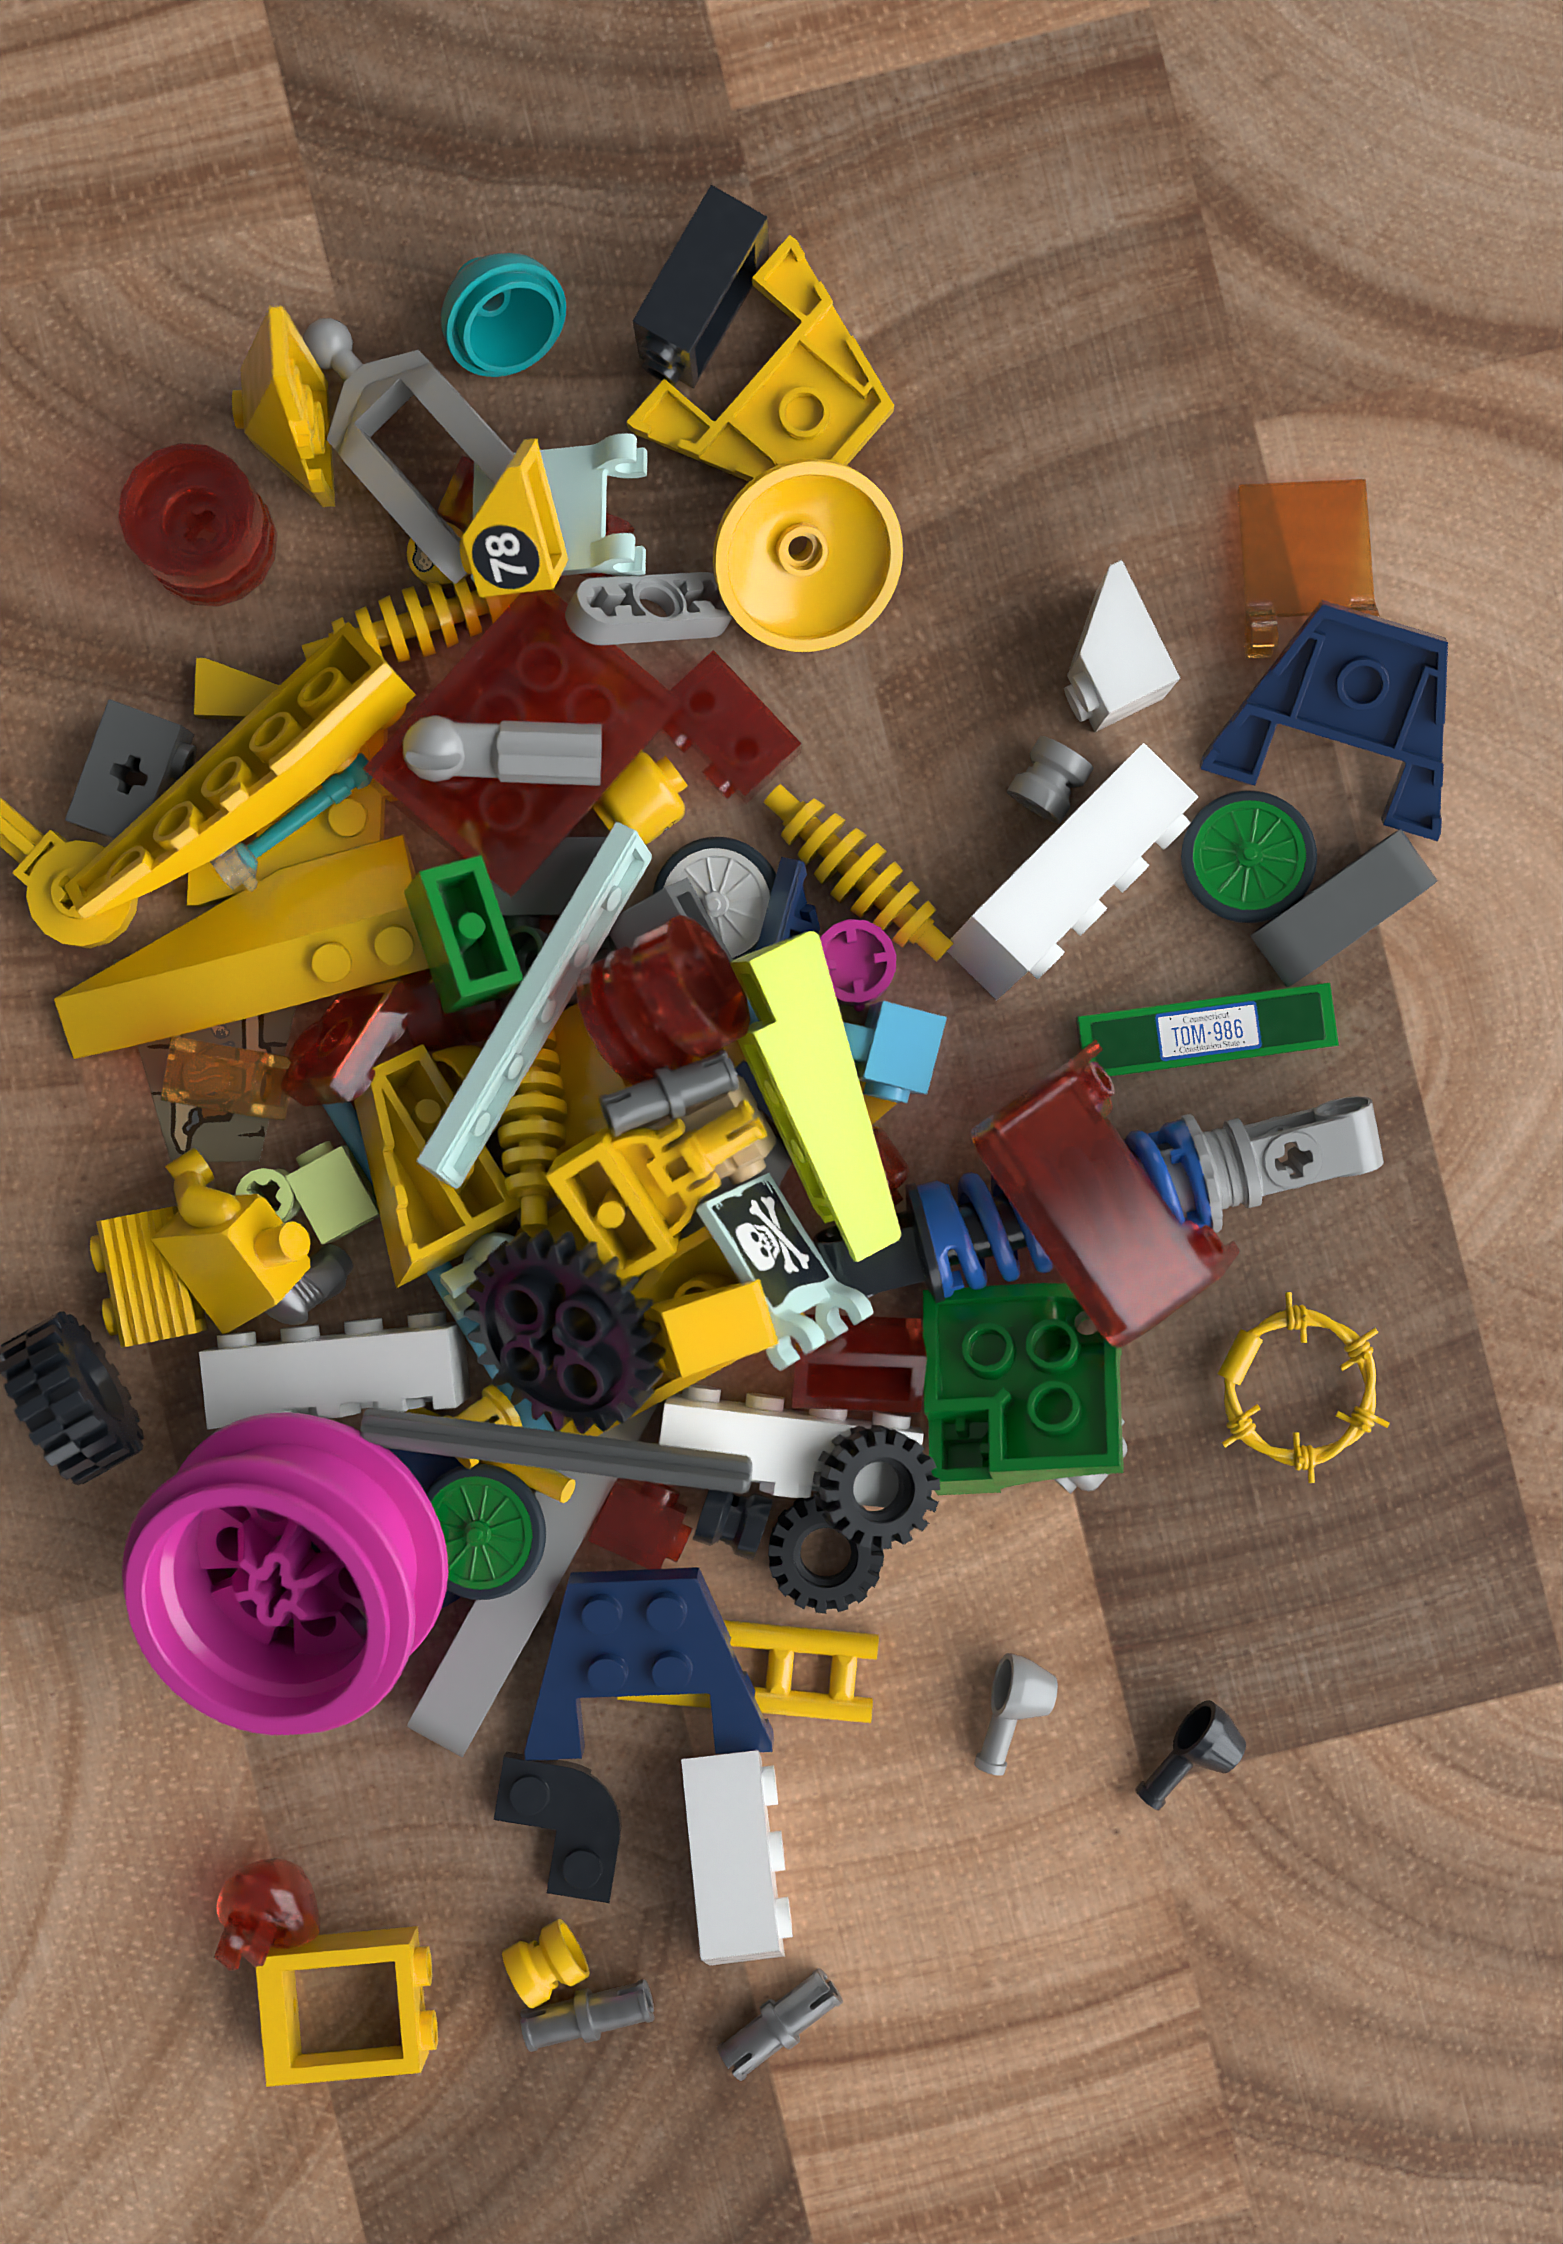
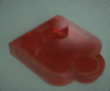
[281,981,418,1107]

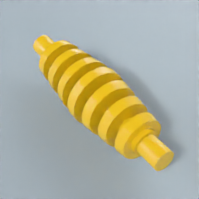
[301,577,535,662]
[763,784,954,962]
[498,1029,567,1231]

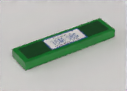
[1076,983,1339,1080]

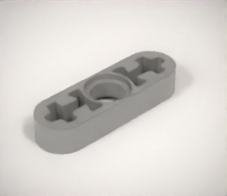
[565,572,733,645]

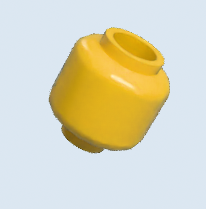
[590,750,688,845]

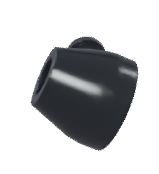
[1135,1700,1246,1811]

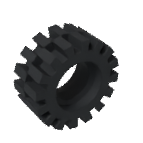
[813,1424,940,1550]
[768,1492,884,1614]

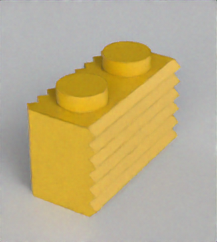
[90,1206,207,1348]

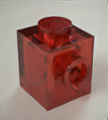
[588,1478,693,1569]

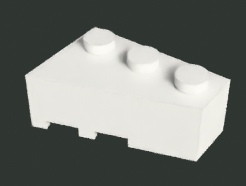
[681,1750,793,1966]

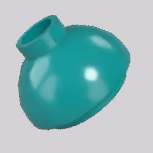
[441,253,567,377]

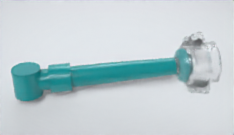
[210,753,378,892]

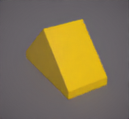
[648,1279,779,1377]

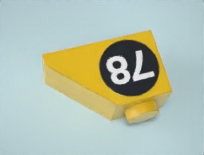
[460,438,569,597]

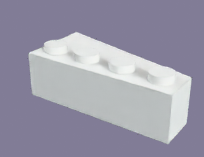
[199,1311,471,1429]

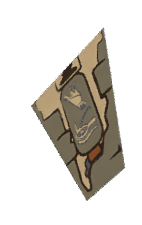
[113,959,296,1162]

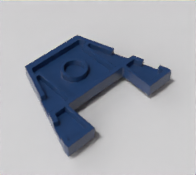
[1200,600,1448,842]
[524,1567,774,1761]

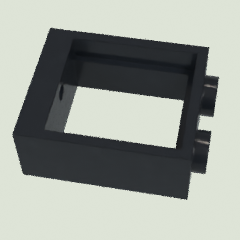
[632,184,769,389]

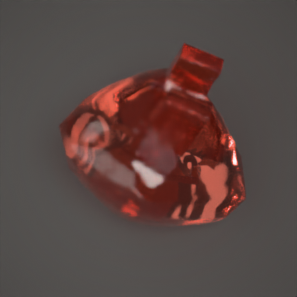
[214,1858,321,1971]

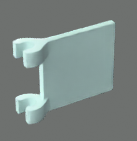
[471,434,647,582]

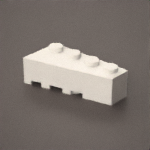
[947,743,1198,1000]
[655,1384,924,1508]

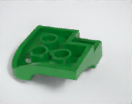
[923,1283,1124,1496]

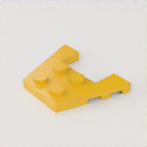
[627,235,894,482]
[187,658,388,908]

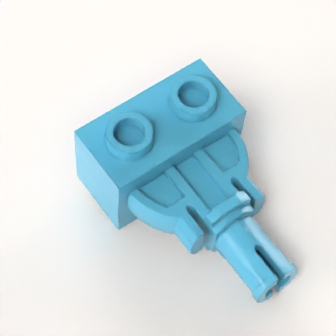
[735,996,947,1103]

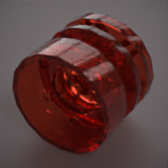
[118,443,278,607]
[576,914,750,1085]

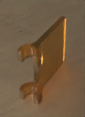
[1237,479,1380,659]

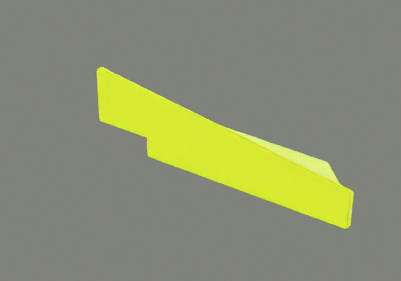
[730,931,901,1262]

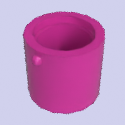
[820,919,897,1012]

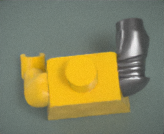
[151,1148,353,1334]

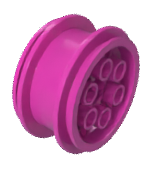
[122,1412,448,1735]

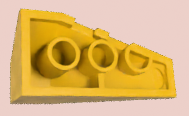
[232,306,335,507]

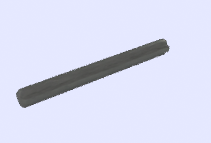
[360,1408,753,1493]

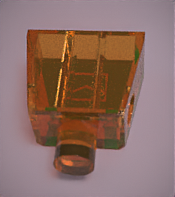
[160,1036,296,1120]

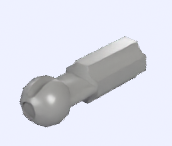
[403,715,602,785]

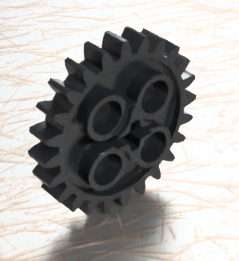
[464,1228,666,1434]

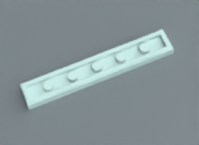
[417,821,652,1189]

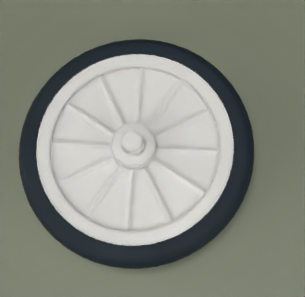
[652,837,776,960]

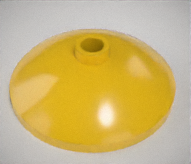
[713,459,903,652]

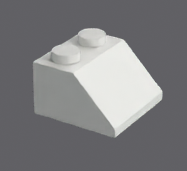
[1064,560,1180,732]

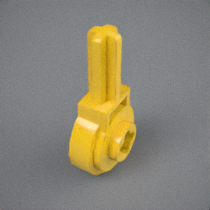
[0,797,138,948]

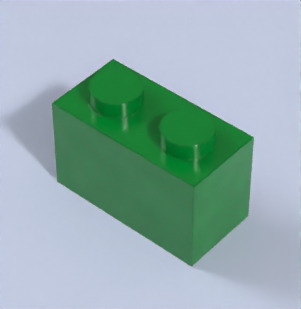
[403,855,524,1014]

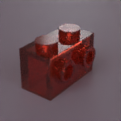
[657,650,801,804]

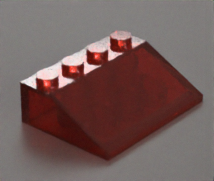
[363,589,683,898]

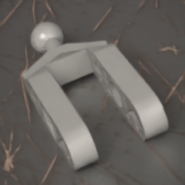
[303,318,514,584]

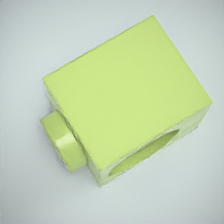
[285,1141,380,1244]

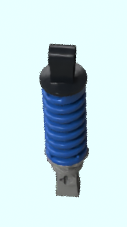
[813,1096,1384,1304]

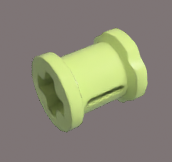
[235,1168,301,1223]

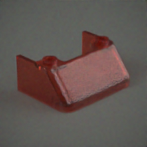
[971,1040,1240,1348]

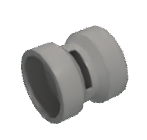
[1006,736,1094,824]

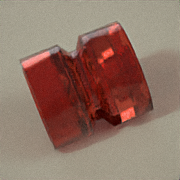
[400,968,503,1052]

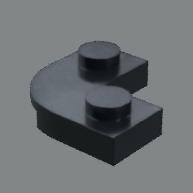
[494,1752,622,1903]

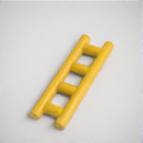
[617,1620,879,1723]

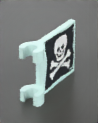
[696,1173,874,1371]

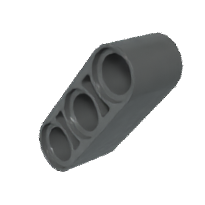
[1250,829,1438,987]

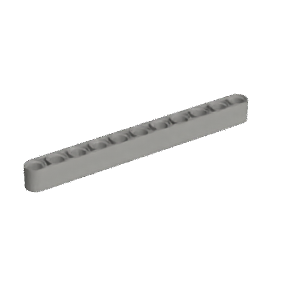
[406,1134,792,1757]

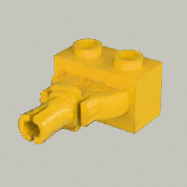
[546,1099,767,1280]

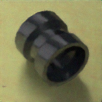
[692,1489,773,1560]

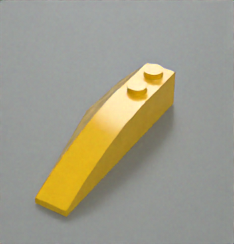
[64,622,416,919]
[54,834,429,1059]

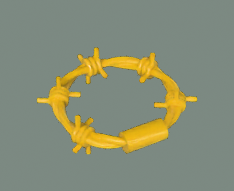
[1218,1292,1390,1483]

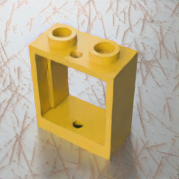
[255,1926,438,2087]

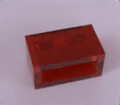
[789,1314,927,1413]

